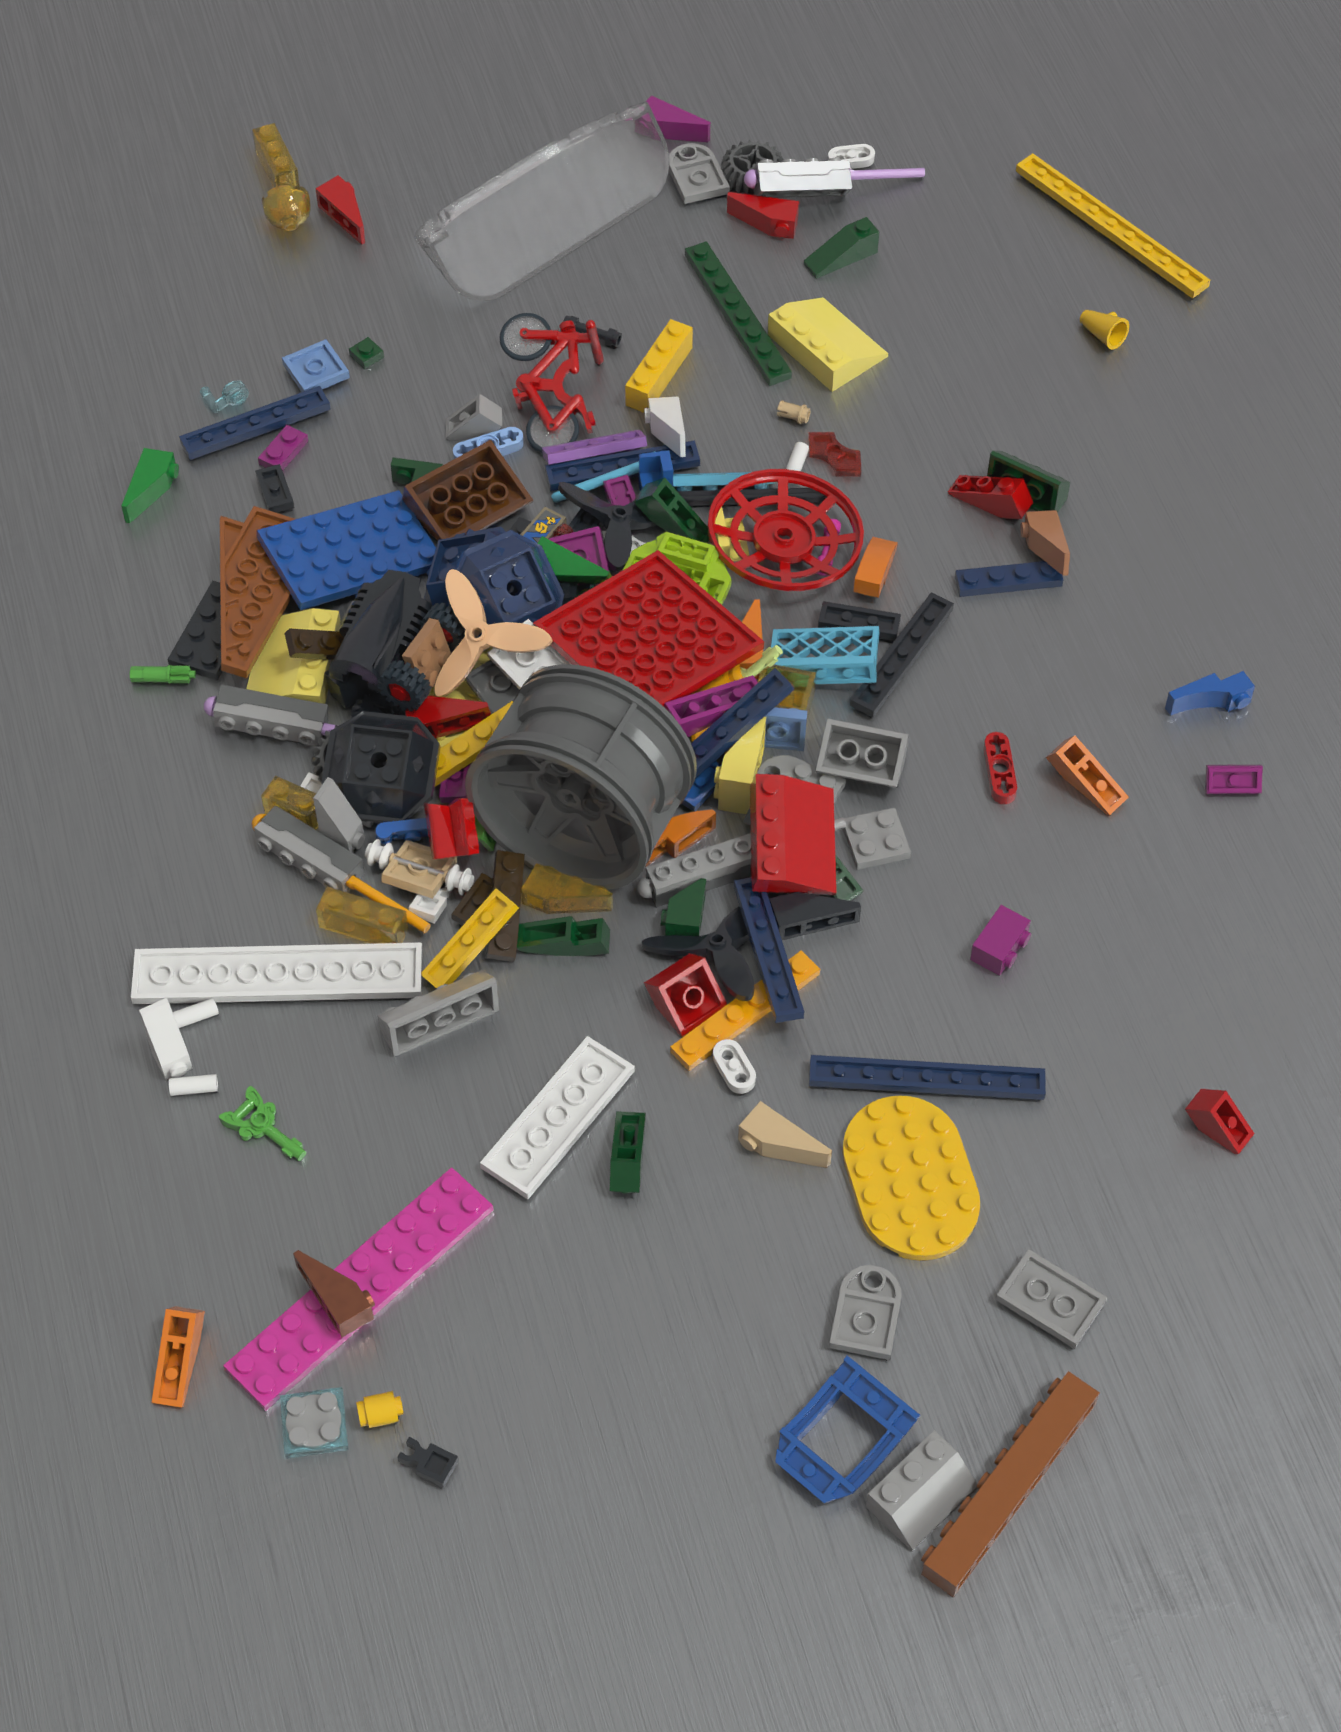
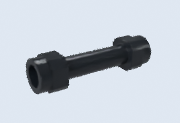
[563,315,622,347]

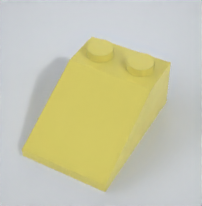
[714,717,766,814]

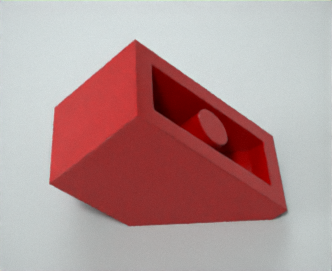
[1185,1089,1255,1154]

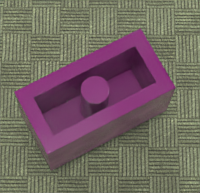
[970,905,1032,976]

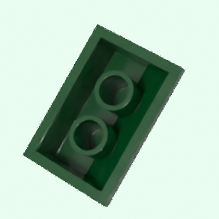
[987,451,1070,513]

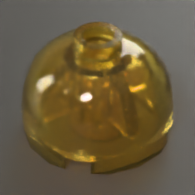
[262,185,311,231]

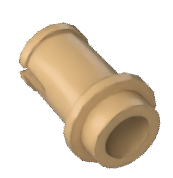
[777,400,811,424]

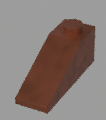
[293,1250,375,1338]

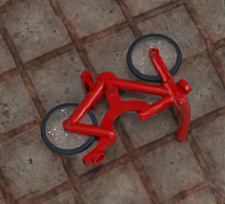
[500,313,604,453]

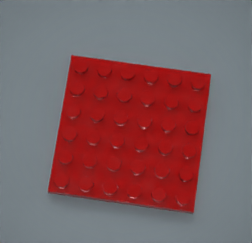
[533,550,764,707]

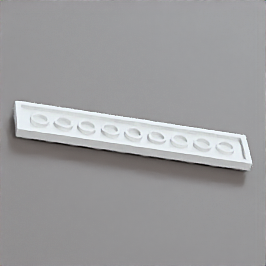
[131,943,422,1004]

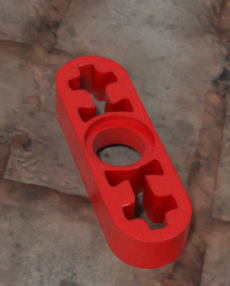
[984,732,1017,804]

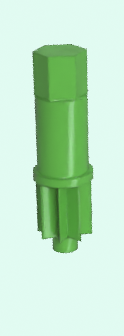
[130,665,196,684]

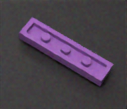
[542,430,647,464]

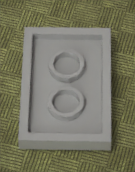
[996,1249,1108,1349]

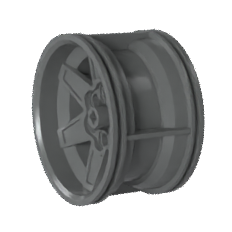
[465,664,697,890]

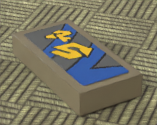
[520,507,566,543]

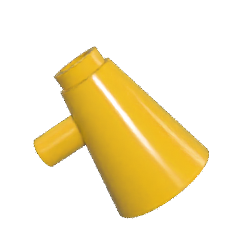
[1080,310,1129,350]

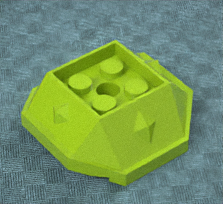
[623,532,731,605]

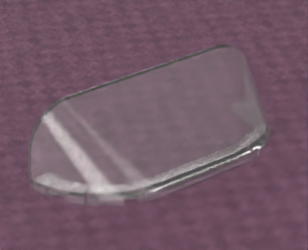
[414,102,669,301]

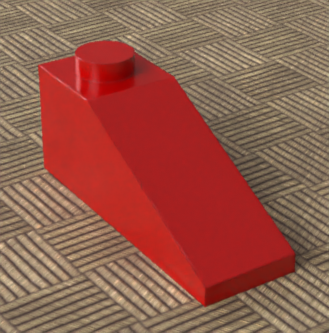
[315,175,365,245]
[727,192,799,239]
[405,696,491,738]

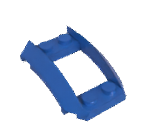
[775,1355,921,1503]

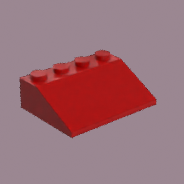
[750,774,836,895]

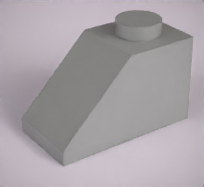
[446,394,502,440]

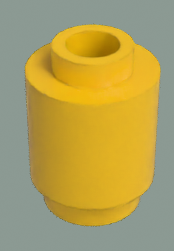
[356,1391,404,1428]

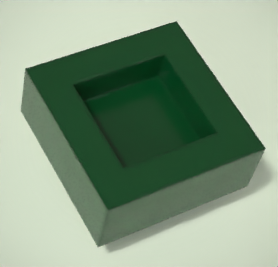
[349,337,384,369]

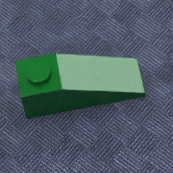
[121,448,179,523]
[537,536,612,584]

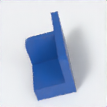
[639,450,673,491]

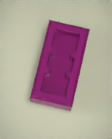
[603,475,636,506]

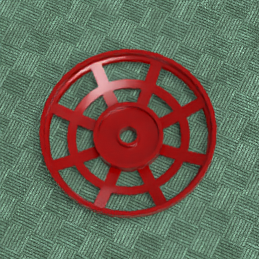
[707,469,864,591]

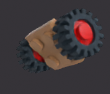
[377,603,466,712]

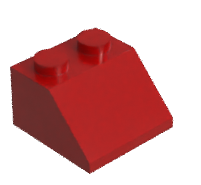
[644,954,727,1037]

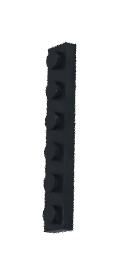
[850,592,954,717]

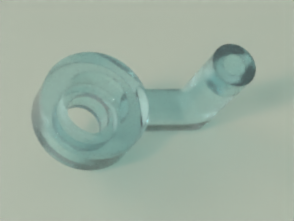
[200,380,249,413]

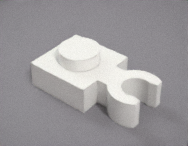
[409,886,451,924]

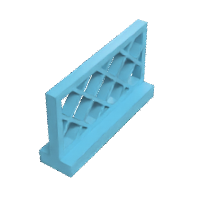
[767,626,879,685]

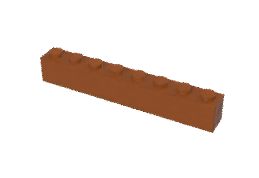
[921,1371,1100,1598]

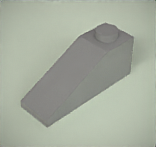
[313,777,365,853]

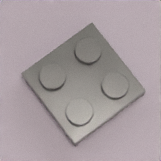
[843,808,911,870]

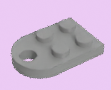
[668,143,730,204]
[757,755,846,803]
[829,1265,902,1360]

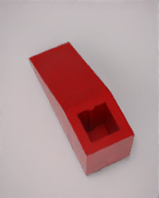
[948,475,1033,519]

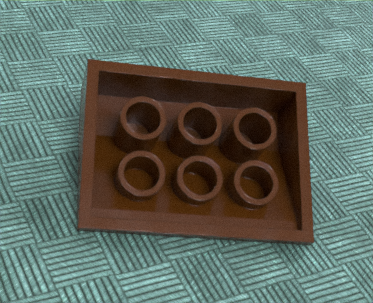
[402,440,533,540]

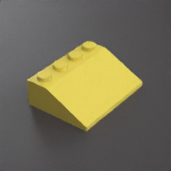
[768,297,888,392]
[246,608,341,704]

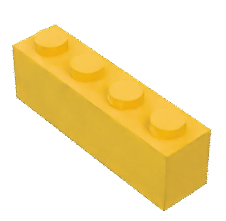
[625,319,693,413]

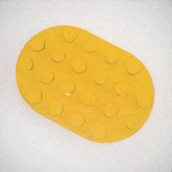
[843,1096,980,1261]

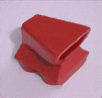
[423,797,479,859]

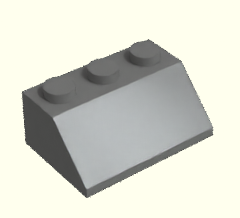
[816,718,909,788]
[866,1430,977,1551]

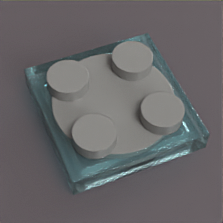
[280,1387,349,1458]

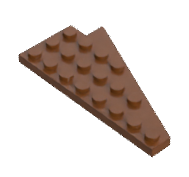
[220,506,295,679]

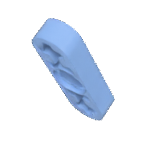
[453,427,524,460]

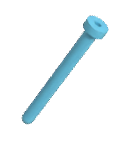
[551,451,655,502]

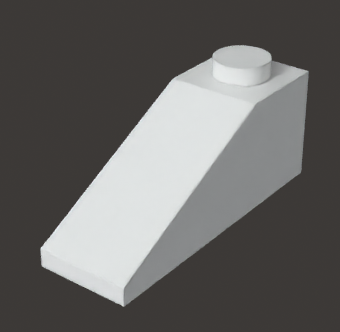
[644,397,686,457]
[139,998,193,1080]

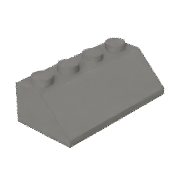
[377,970,499,1057]

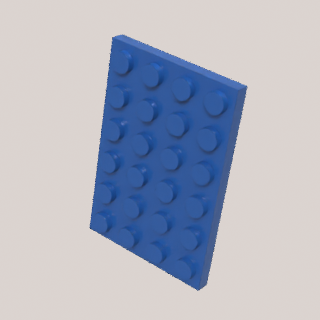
[257,490,436,610]

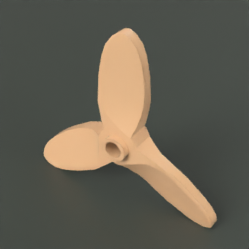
[434,569,552,697]

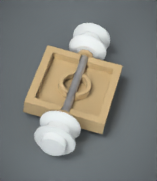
[365,839,474,899]

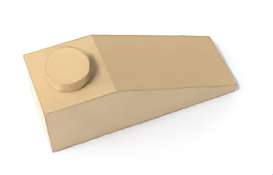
[738,1101,832,1168]

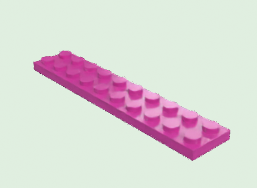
[223,1167,493,1412]

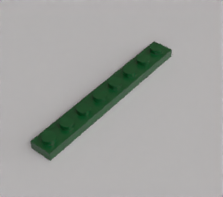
[685,241,792,386]

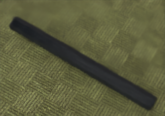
[677,487,827,506]

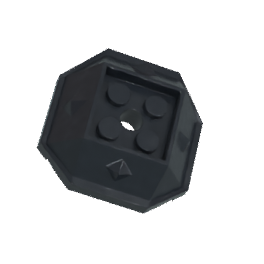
[321,711,441,823]

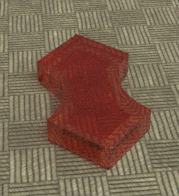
[808,432,861,477]

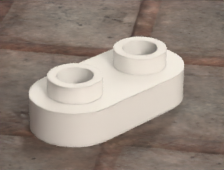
[828,144,875,169]
[713,1039,756,1094]

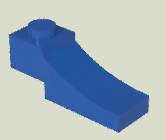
[1165,671,1255,716]

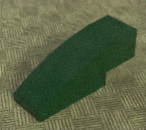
[517,916,610,956]

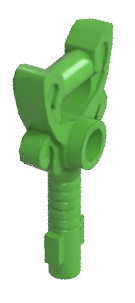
[219,1086,306,1161]

